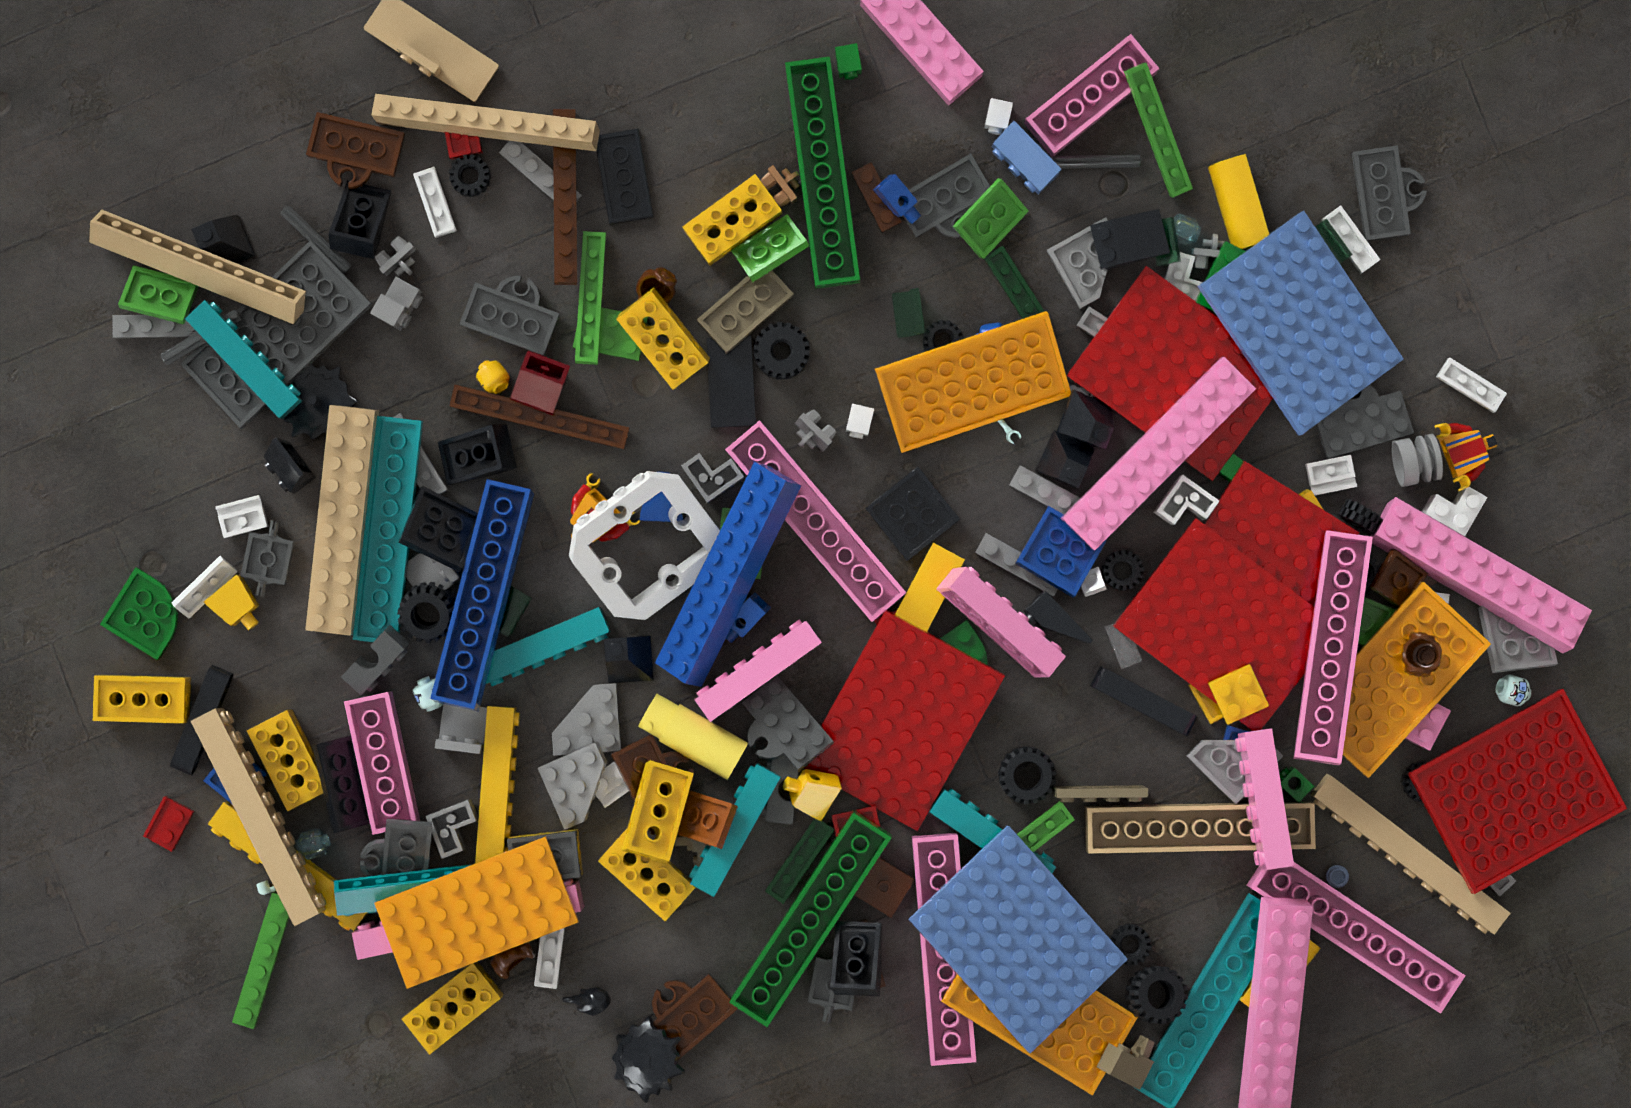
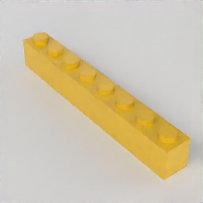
[475,705,520,863]
[208,801,368,931]

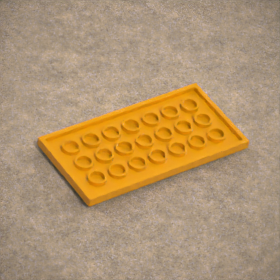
[875,311,1071,453]
[1343,582,1491,778]
[374,836,579,989]
[941,974,1138,1095]

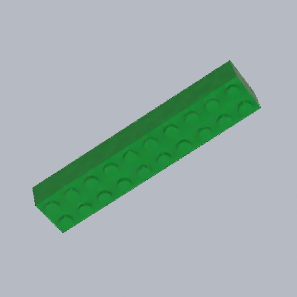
[785,57,860,289]
[729,810,892,1027]

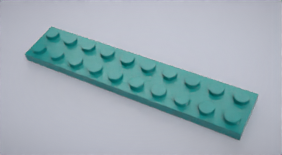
[352,416,423,642]
[1134,893,1261,1108]

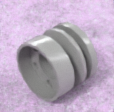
[1391,434,1443,487]

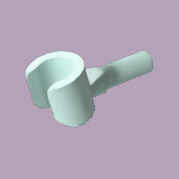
[998,419,1021,444]
[257,880,276,895]

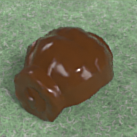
[636,267,677,304]
[1401,632,1442,677]
[490,942,535,980]

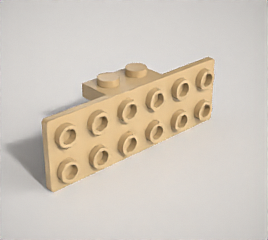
[364,0,499,102]

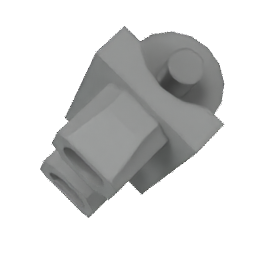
[1191,234,1225,269]
[375,236,417,276]
[794,409,836,452]

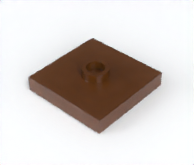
[1370,549,1428,608]
[854,857,915,918]

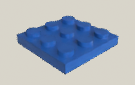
[1015,506,1107,598]

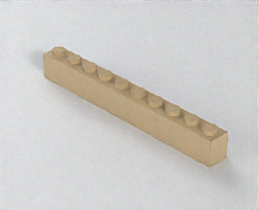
[371,94,600,151]
[90,210,306,324]
[1310,774,1511,935]

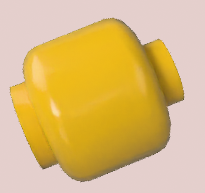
[476,360,510,394]

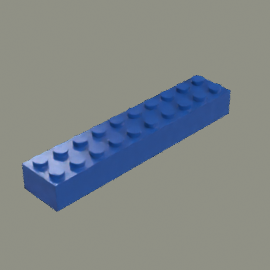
[655,462,801,687]
[430,479,534,712]

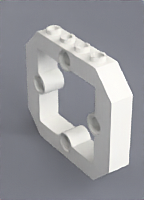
[569,471,720,620]

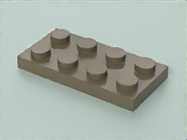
[697,270,794,354]
[1053,785,1148,802]

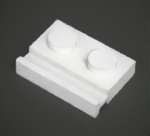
[1305,455,1357,495]
[215,495,269,538]
[596,762,629,808]

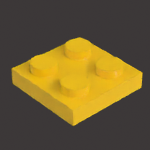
[1208,664,1269,725]

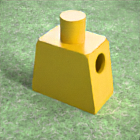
[204,575,259,631]
[783,769,842,821]

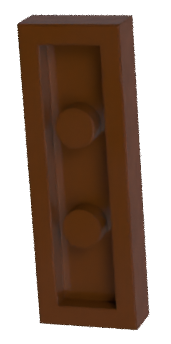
[851,162,902,233]

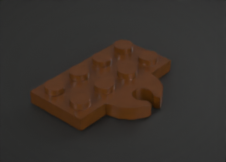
[306,112,405,189]
[611,734,694,835]
[652,973,738,1060]

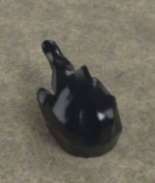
[562,987,611,1016]

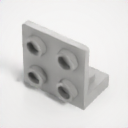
[406,553,462,603]
[435,704,487,754]

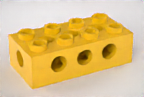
[682,174,782,266]
[616,287,710,390]
[93,675,191,723]
[247,709,323,811]
[621,760,694,863]
[598,829,696,921]
[402,962,504,1055]

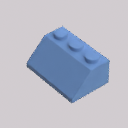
[992,121,1061,195]

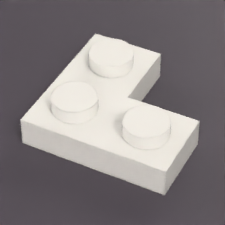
[1165,250,1203,300]

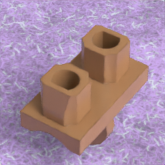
[760,165,800,208]

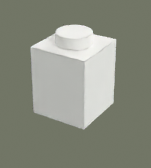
[984,98,1013,135]
[846,404,874,439]

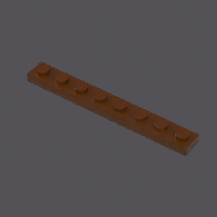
[553,109,577,285]
[449,385,630,450]

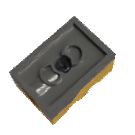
[507,829,583,879]

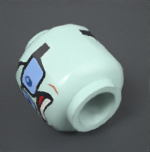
[1495,674,1531,706]
[413,676,443,712]

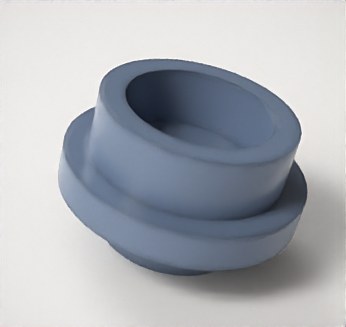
[1326,865,1349,888]

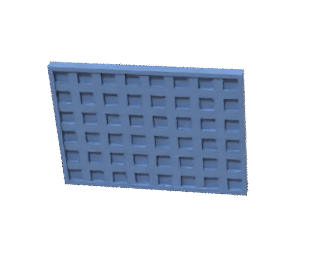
[1197,211,1404,436]
[908,825,1128,1053]

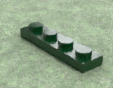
[984,246,1045,319]
[765,818,835,904]

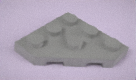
[1047,217,1108,309]
[1478,606,1558,673]
[552,683,621,756]
[1187,740,1283,804]
[538,742,607,830]

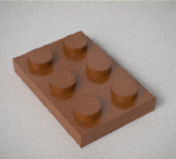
[677,790,738,849]

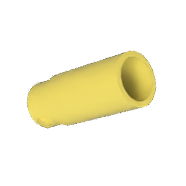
[638,694,748,780]

